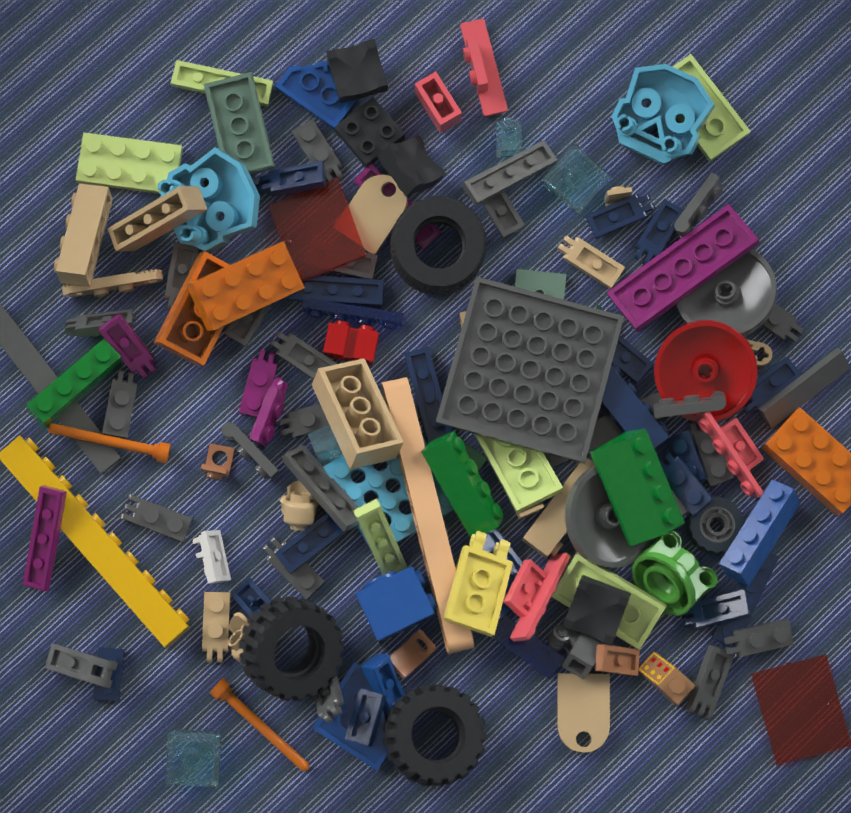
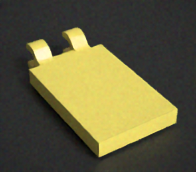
[443,531,513,637]

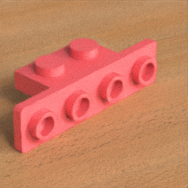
[461,19,508,117]
[696,412,764,498]
[503,553,570,641]

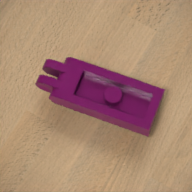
[99,313,157,378]
[239,349,278,418]
[249,377,288,448]

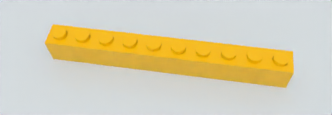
[0,435,190,648]

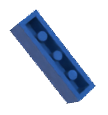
[719,479,801,587]

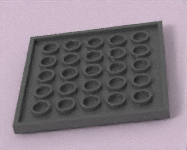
[436,276,624,464]

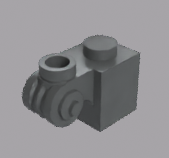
[547,623,604,679]

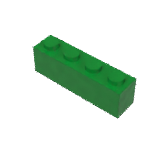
[26,339,121,430]
[421,431,504,538]

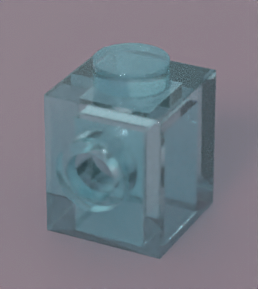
[496,118,522,157]
[308,425,343,465]

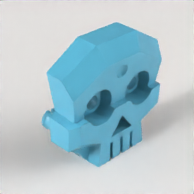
[611,64,715,166]
[157,148,260,252]

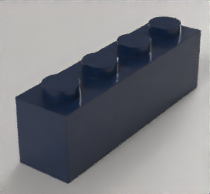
[600,362,669,452]

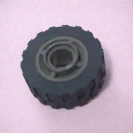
[686,496,745,555]

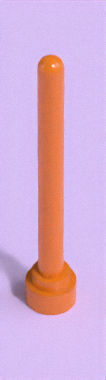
[48,423,171,464]
[209,678,310,771]

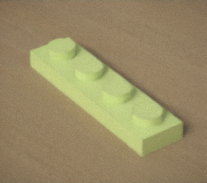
[171,60,274,107]
[353,499,408,575]

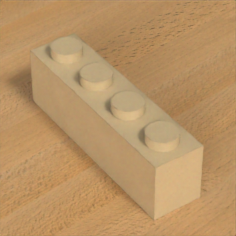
[54,183,113,287]
[107,186,207,252]
[522,458,595,559]

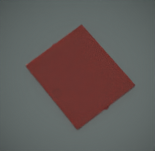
[268,178,367,282]
[751,654,851,765]

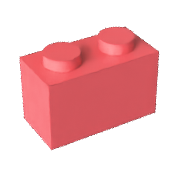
[415,72,462,134]

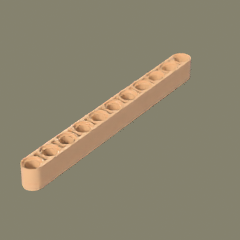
[381,377,474,654]

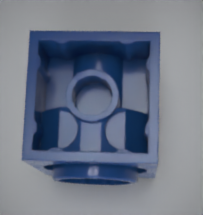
[355,566,437,643]

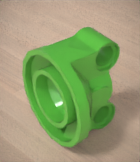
[632,530,718,616]

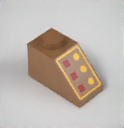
[638,651,695,706]

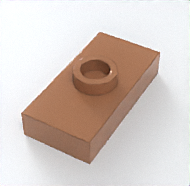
[595,644,640,676]

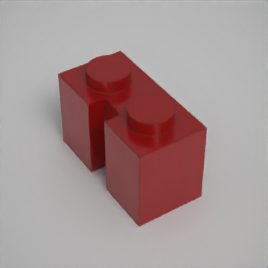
[323,320,379,366]

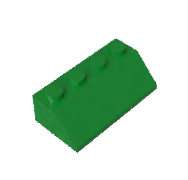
[590,429,685,546]

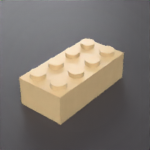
[312,358,404,470]

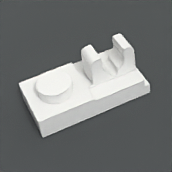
[193,530,231,584]

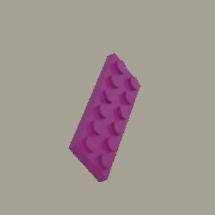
[606,204,760,332]

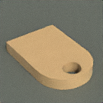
[333,175,408,255]
[557,673,610,752]

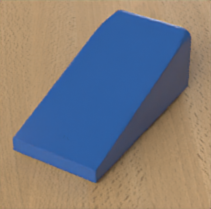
[360,654,405,713]

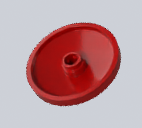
[654,320,757,422]

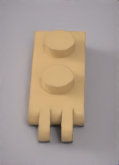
[557,236,625,290]
[202,592,231,662]

